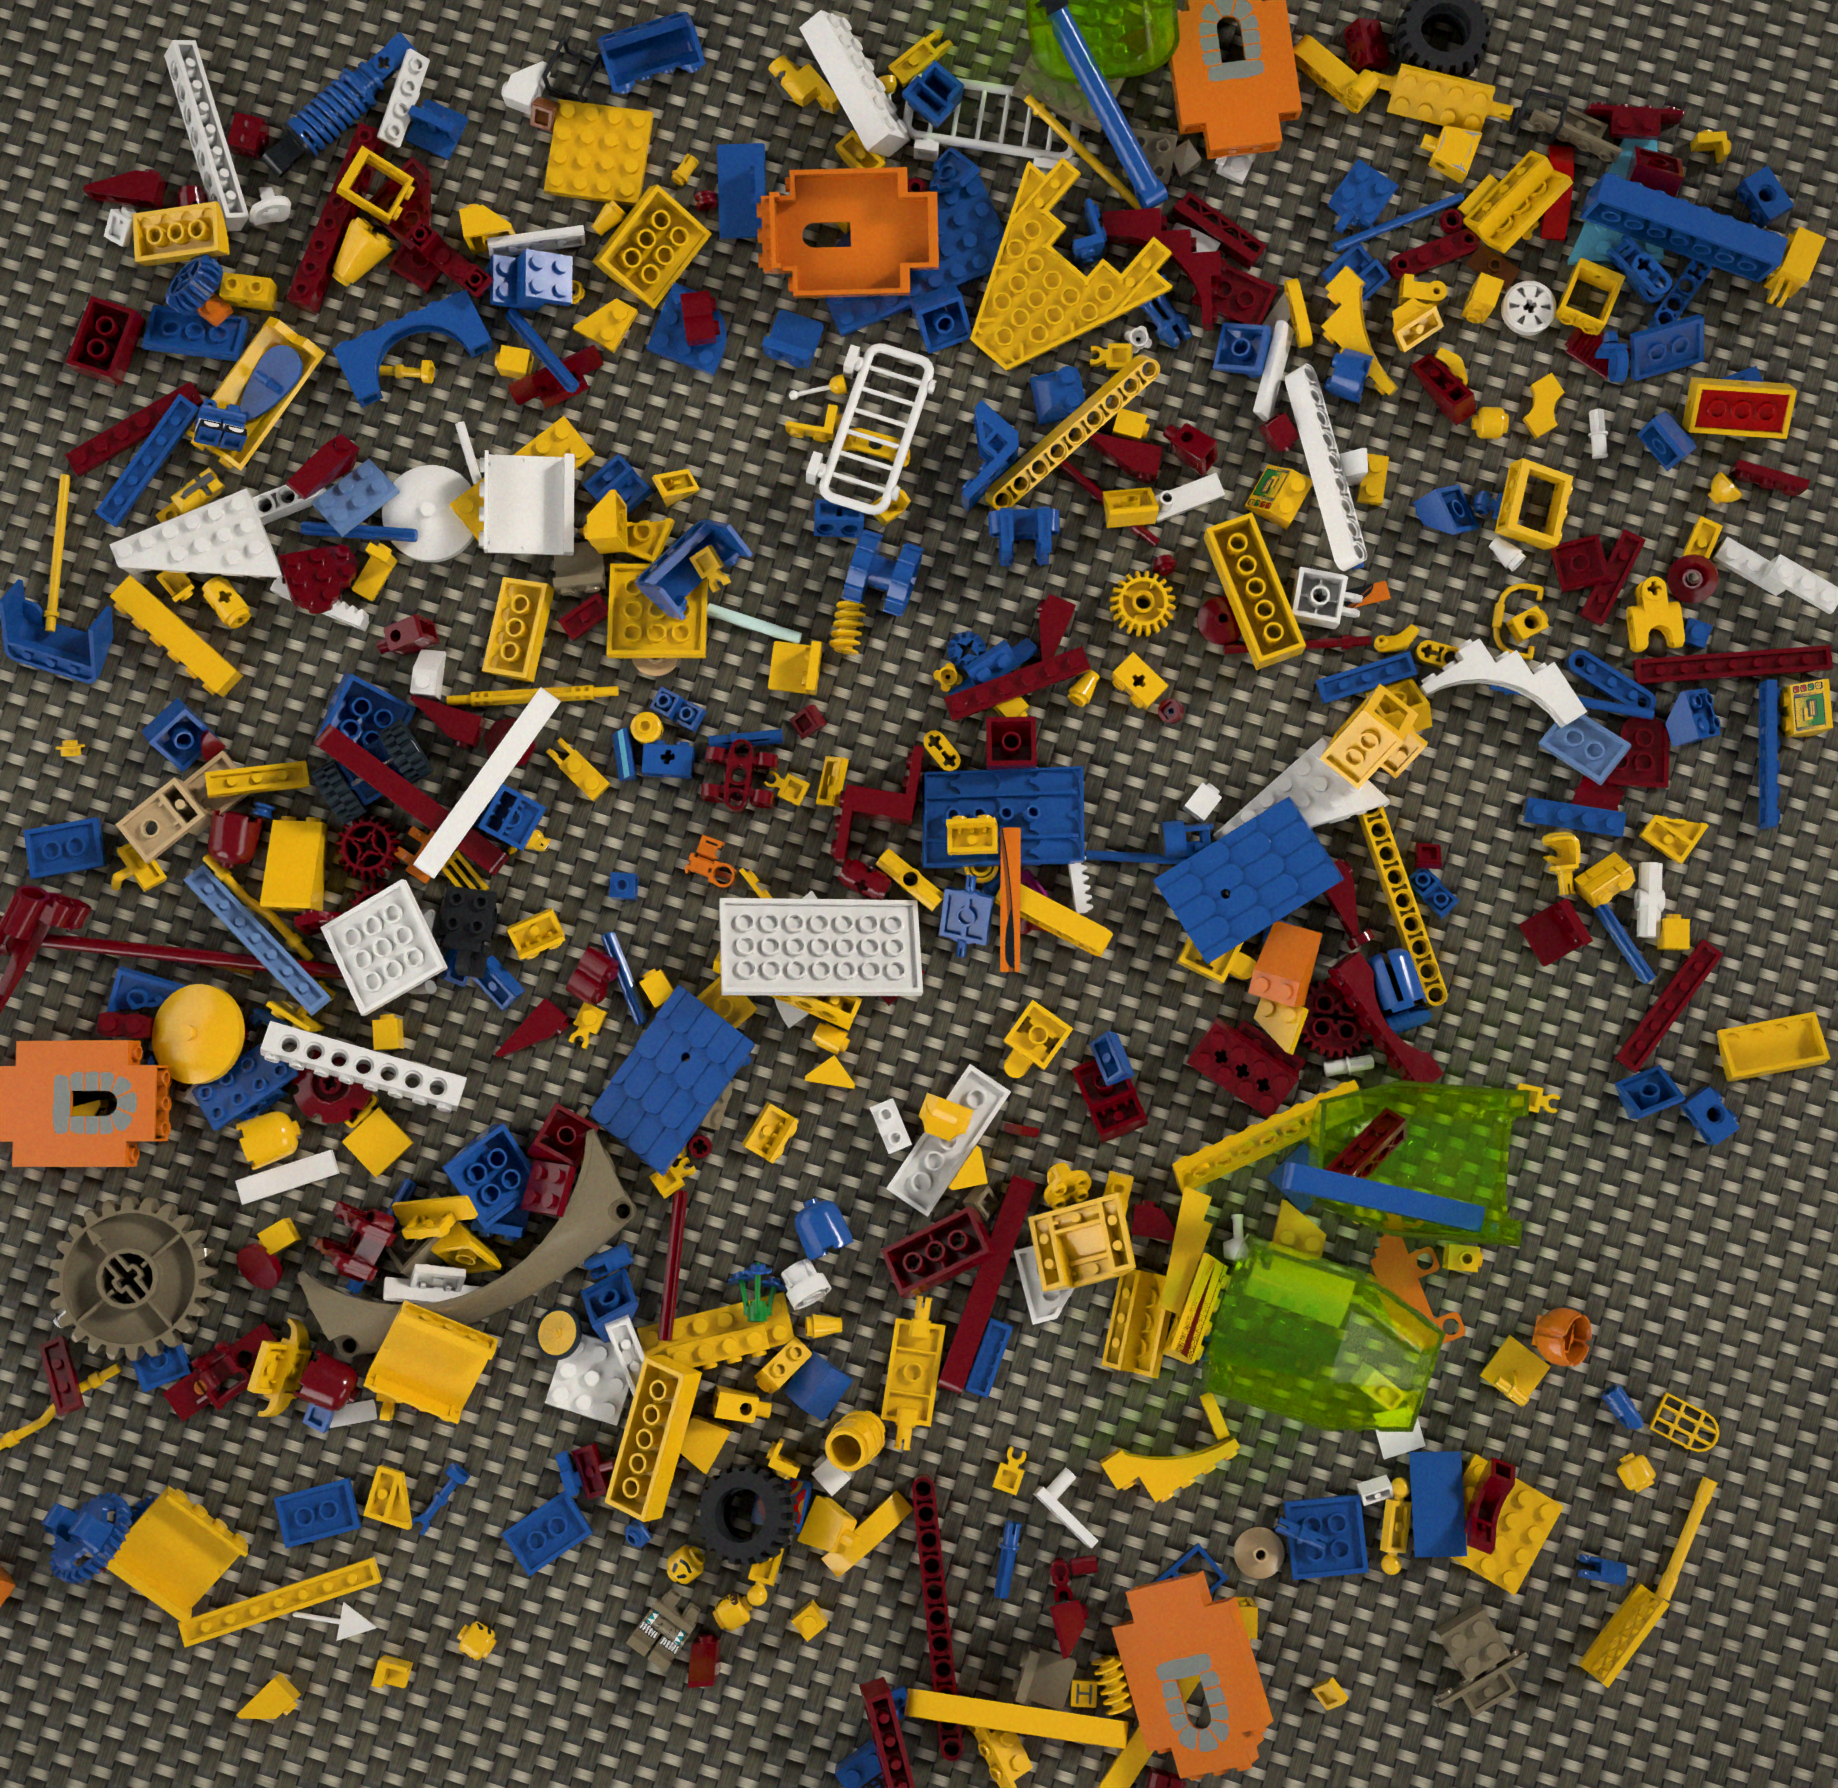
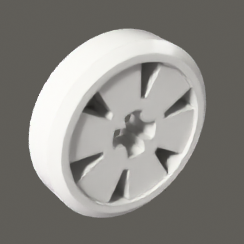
[1501,281,1556,336]

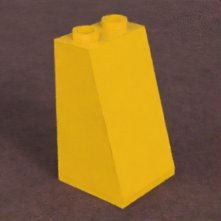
[260,816,328,912]

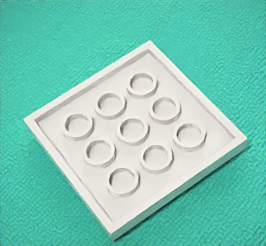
[320,879,448,1016]

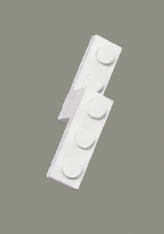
[1713,537,1838,614]

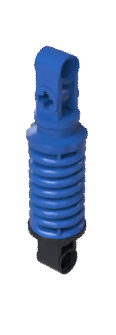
[261,32,418,178]

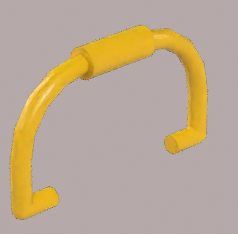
[1491,583,1544,661]

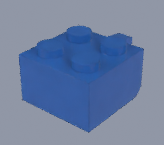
[1328,159,1399,234]

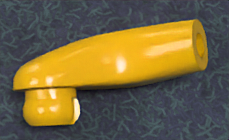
[1434,347,1468,386]
[1374,624,1420,653]

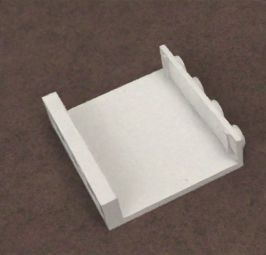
[479,450,575,556]

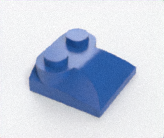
[1213,323,1271,378]
[1029,366,1085,425]

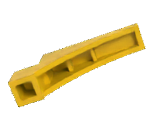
[1321,266,1398,395]
[1099,1436,1240,1503]

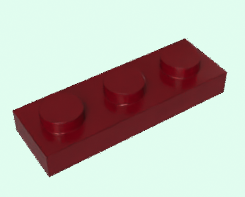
[1729,459,1810,496]
[1236,1019,1306,1072]
[38,1336,85,1417]

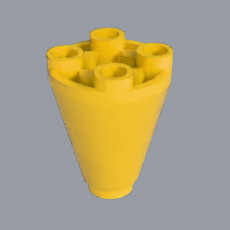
[332,217,394,287]

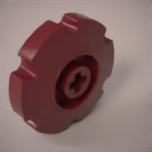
[292,1050,373,1124]

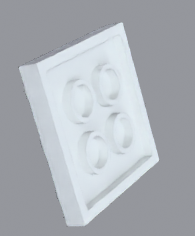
[545,1333,630,1426]

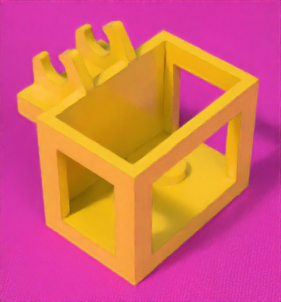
[1319,683,1428,790]

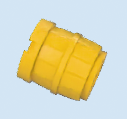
[825,1410,886,1472]

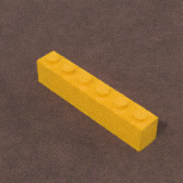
[110,575,243,697]

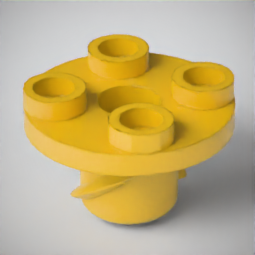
[1044,1163,1092,1210]

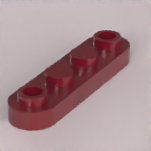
[1388,228,1480,281]

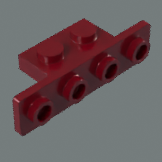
[1583,102,1685,140]
[508,345,604,409]

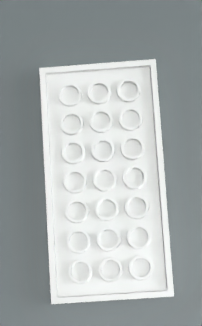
[719,898,923,996]

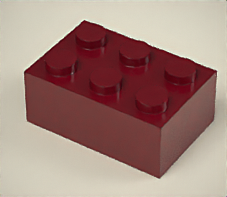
[65,296,146,387]

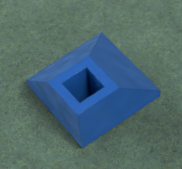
[1665,688,1721,747]

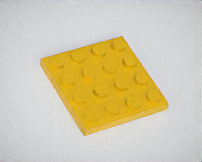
[544,99,654,206]
[606,564,708,658]
[1451,1453,1564,1596]

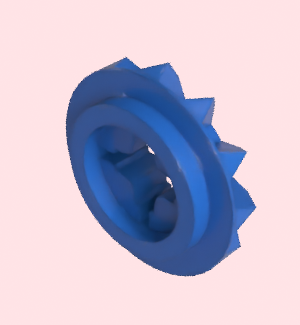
[947,631,986,670]

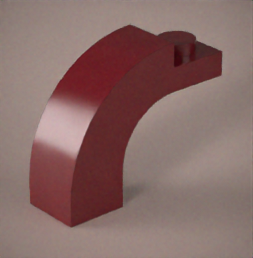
[1464,1457,1516,1555]

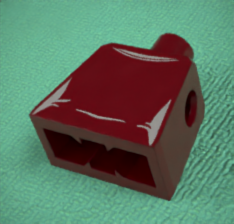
[1163,423,1218,477]
[376,614,440,656]

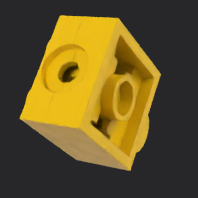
[1764,226,1826,308]
[1176,937,1257,984]
[1003,1000,1073,1078]

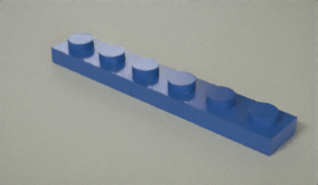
[95,394,200,528]
[1759,679,1781,830]

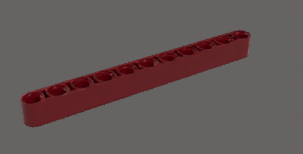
[912,1474,963,1761]

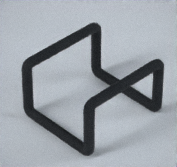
[542,37,605,103]
[1509,88,1569,145]

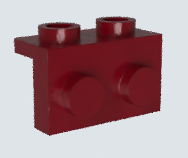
[1343,18,1390,74]

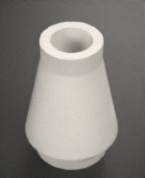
[1489,536,1526,571]

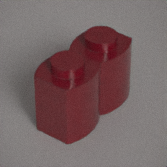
[680,290,721,346]
[566,947,620,1005]
[97,1012,155,1040]

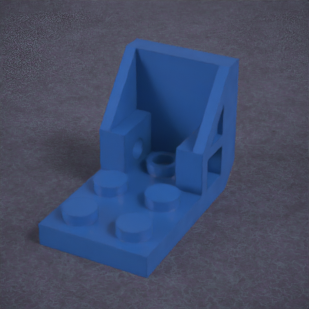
[961,400,1019,512]

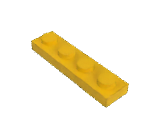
[205,761,310,799]

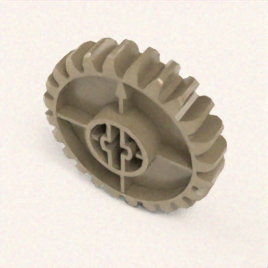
[47,1196,218,1361]

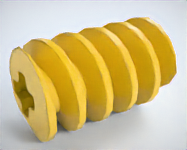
[829,601,867,655]
[1091,1655,1134,1715]

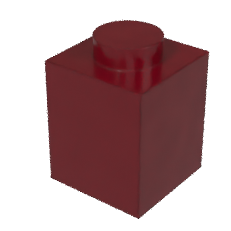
[1258,413,1300,453]

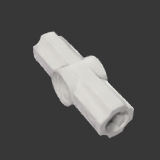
[1634,862,1665,938]

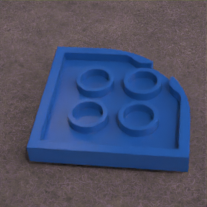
[646,282,727,376]

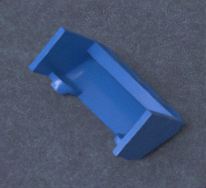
[635,519,753,620]
[0,579,113,684]

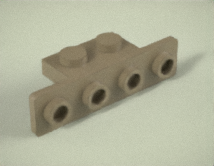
[1528,107,1622,163]
[1435,1648,1529,1717]

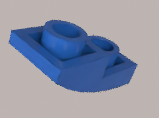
[649,687,707,733]
[1408,868,1459,920]

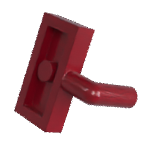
[571,1442,617,1499]

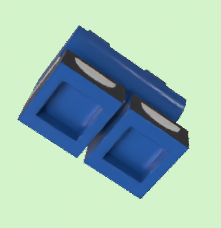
[194,398,247,452]

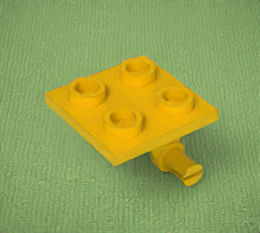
[266,977,337,1033]
[1480,1335,1551,1407]

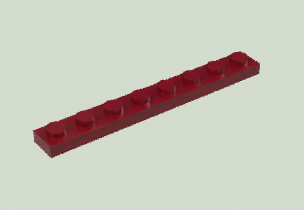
[1632,645,1833,685]

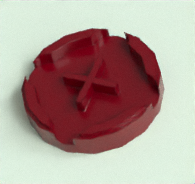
[236,1243,283,1290]

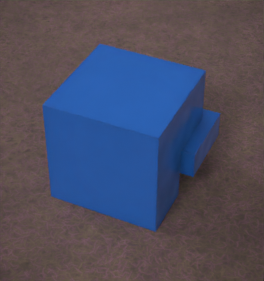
[902,60,964,129]

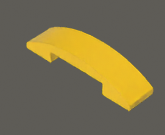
[821,1490,913,1578]

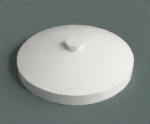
[382,465,474,562]

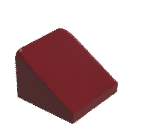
[789,704,827,740]

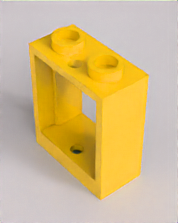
[336,146,415,225]
[1554,257,1626,336]

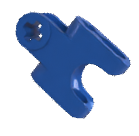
[1606,234,1672,305]

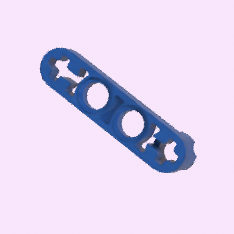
[1647,259,1712,329]

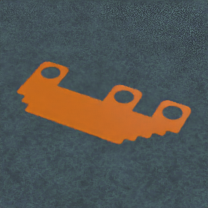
[1370,1214,1466,1351]

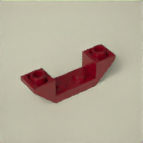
[404,219,494,298]

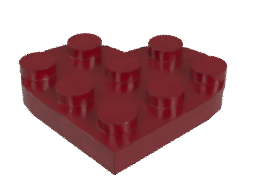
[278,545,358,614]
[1604,715,1670,789]

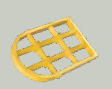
[1648,1392,1719,1452]

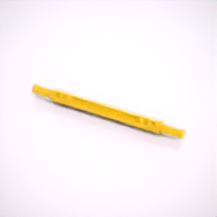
[446,685,619,707]

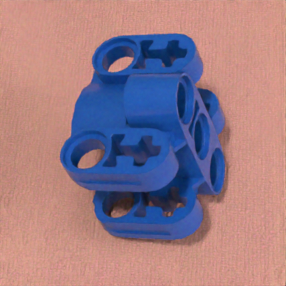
[988,506,1060,567]

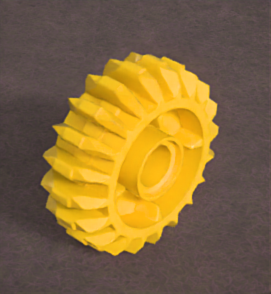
[1109,571,1176,637]

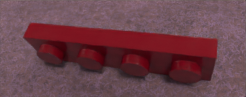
[1578,529,1646,627]

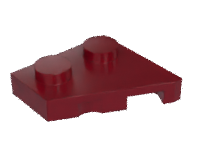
[294,909,344,936]

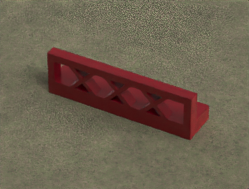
[1172,191,1267,271]
[1324,1107,1407,1179]

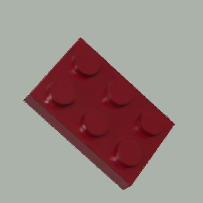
[1191,264,1278,325]

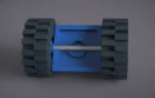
[312,719,433,825]

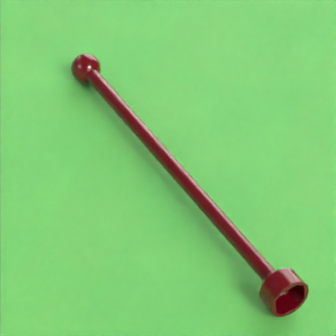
[0,915,345,980]

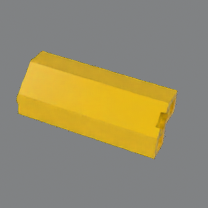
[185,316,326,471]

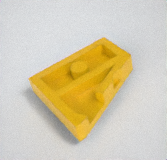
[573,298,638,353]
[1639,815,1709,865]
[1254,997,1309,1055]
[1272,1199,1326,1259]
[363,1465,412,1530]

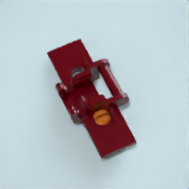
[162,1322,279,1422]

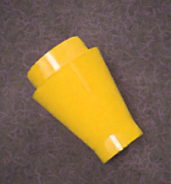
[591,200,626,236]
[1067,670,1100,707]
[805,1314,842,1339]

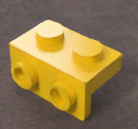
[946,815,998,855]
[507,907,565,960]
[742,1101,799,1164]
[766,1438,802,1480]

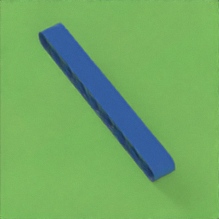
[1282,1162,1485,1233]

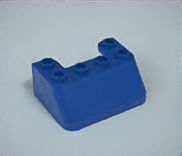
[597,11,706,94]

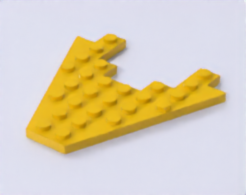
[970,157,1173,372]

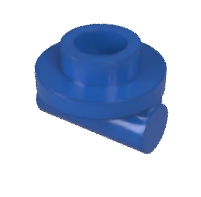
[625,1519,653,1547]

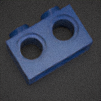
[814,499,864,538]

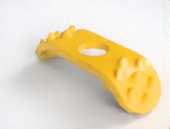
[842,428,910,467]

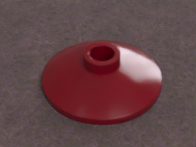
[1667,554,1718,603]
[1197,597,1242,645]

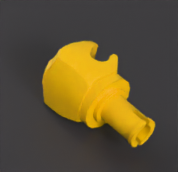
[1542,832,1580,895]

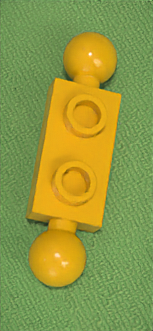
[1380,1477,1412,1575]
[747,1548,785,1606]

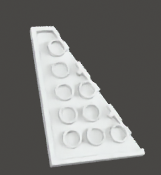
[110,488,284,579]
[1213,738,1390,841]

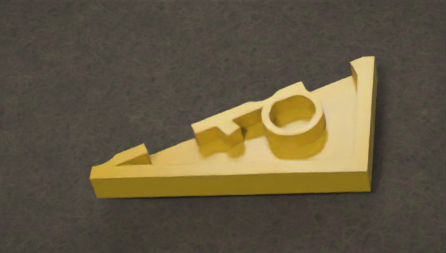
[578,518,675,563]

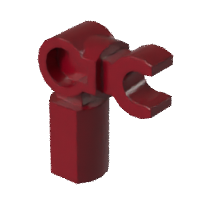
[1050,1555,1098,1602]

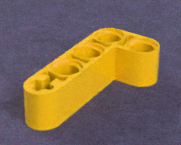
[1293,34,1379,113]

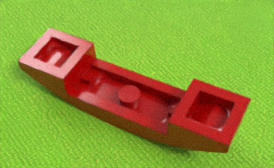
[1540,145,1574,241]

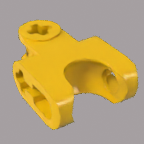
[1626,576,1685,652]

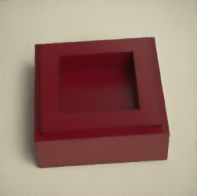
[1414,843,1442,870]

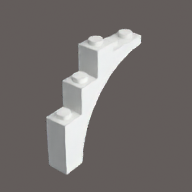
[1419,638,1587,728]

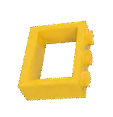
[1494,458,1573,550]

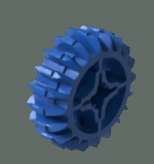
[165,255,223,316]

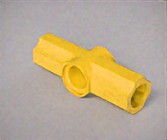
[875,848,944,912]

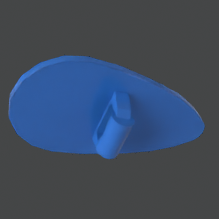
[240,345,303,421]

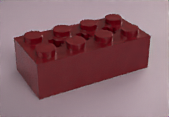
[1186,1017,1299,1118]
[881,1206,997,1300]

